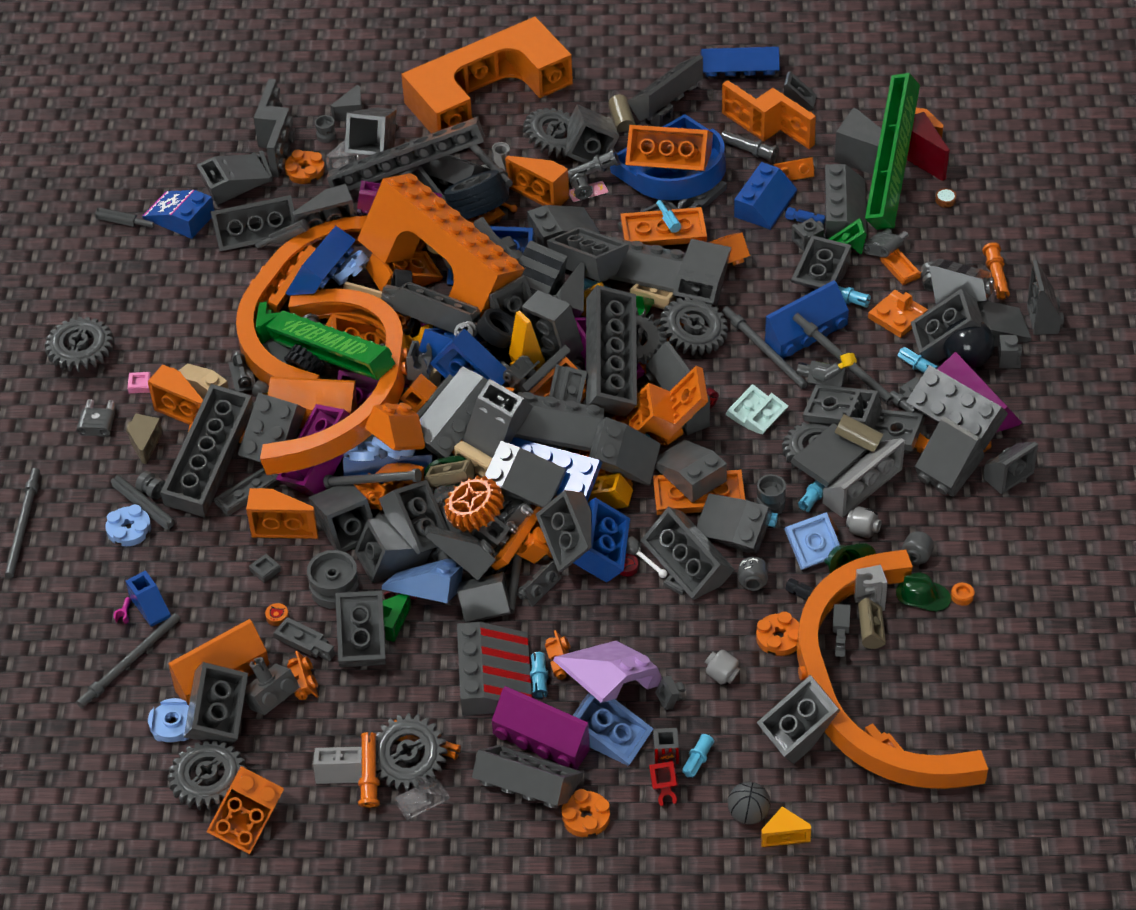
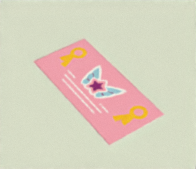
[569,181,609,202]

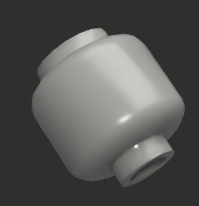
[846,506,881,539]
[705,650,741,684]

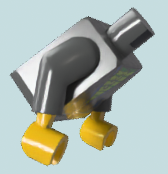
[796,353,857,387]

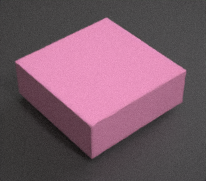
[127,372,151,393]

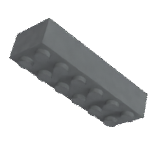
[586,285,637,417]
[161,384,254,517]

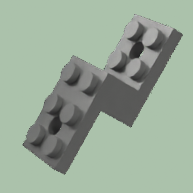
[254,79,295,177]
[803,384,925,451]

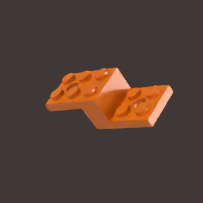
[722,80,816,149]
[612,366,708,440]

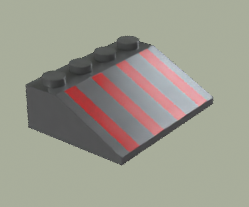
[457,622,532,716]

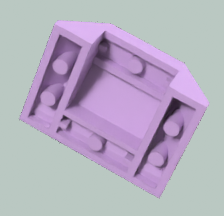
[553,641,662,703]

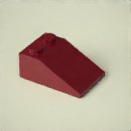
[907,112,950,181]

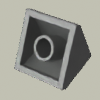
[457,572,511,623]

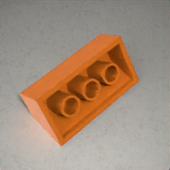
[625,125,713,171]
[268,377,357,429]
[168,619,269,705]

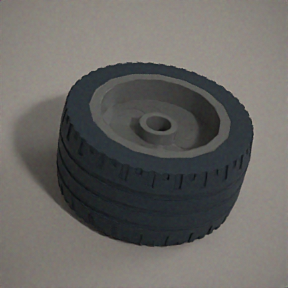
[444,170,509,219]

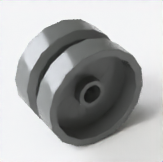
[307,550,359,609]

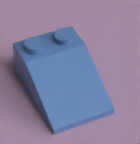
[382,559,463,603]
[573,693,653,766]

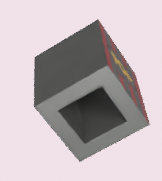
[653,728,679,764]

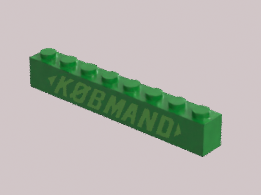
[865,73,920,230]
[265,311,395,381]

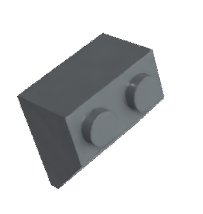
[983,442,1038,494]

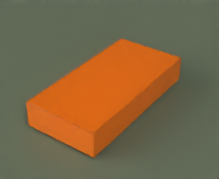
[880,249,921,285]

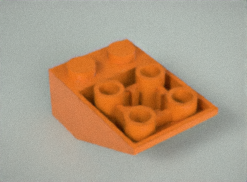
[206,766,284,854]

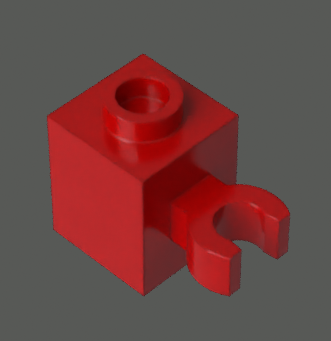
[649,761,679,806]

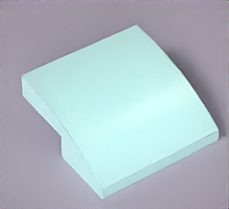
[725,384,788,434]

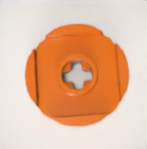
[285,149,325,184]
[756,612,799,656]
[562,789,610,837]

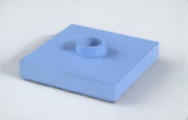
[784,512,840,570]

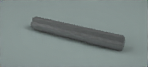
[111,475,175,530]

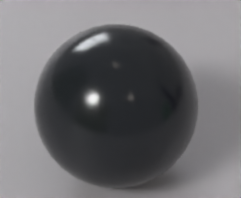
[943,318,994,369]

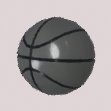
[727,782,770,825]

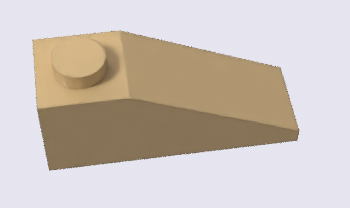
[178,364,229,400]

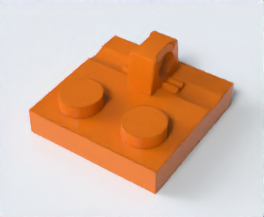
[868,290,928,338]

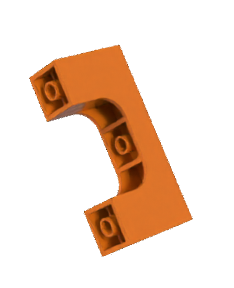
[401,17,573,134]
[357,173,525,317]

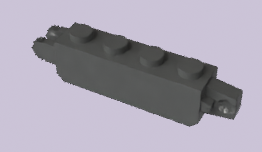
[381,282,482,338]

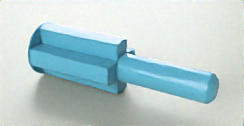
[656,200,681,233]

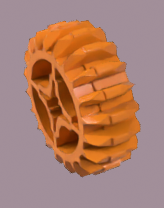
[444,475,505,533]

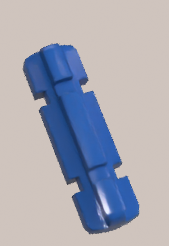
[785,207,825,225]

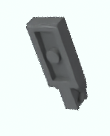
[273,617,335,661]

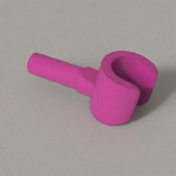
[113,597,131,624]

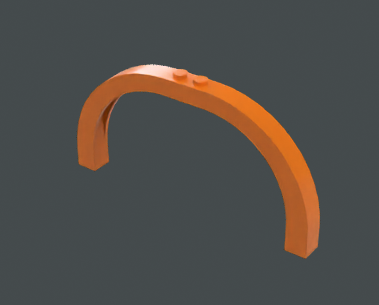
[236,216,426,385]
[260,289,409,475]
[797,550,989,789]

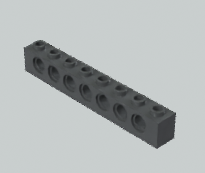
[327,117,485,191]

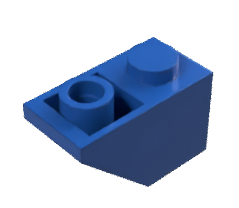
[126,570,171,627]

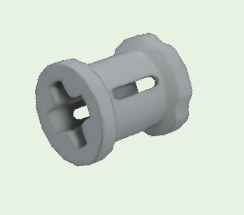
[454,321,477,337]

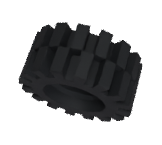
[284,344,325,375]

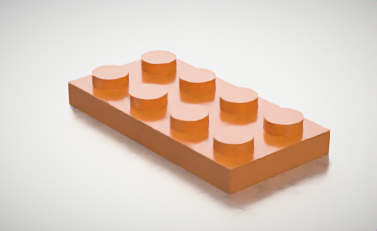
[621,207,707,246]
[653,470,745,515]

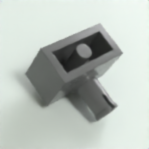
[244,657,300,715]

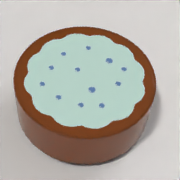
[935,188,956,208]

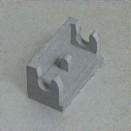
[854,565,888,611]
[313,747,362,784]

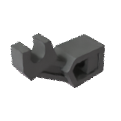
[833,604,850,658]

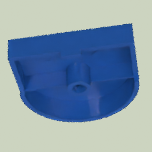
[610,114,726,200]

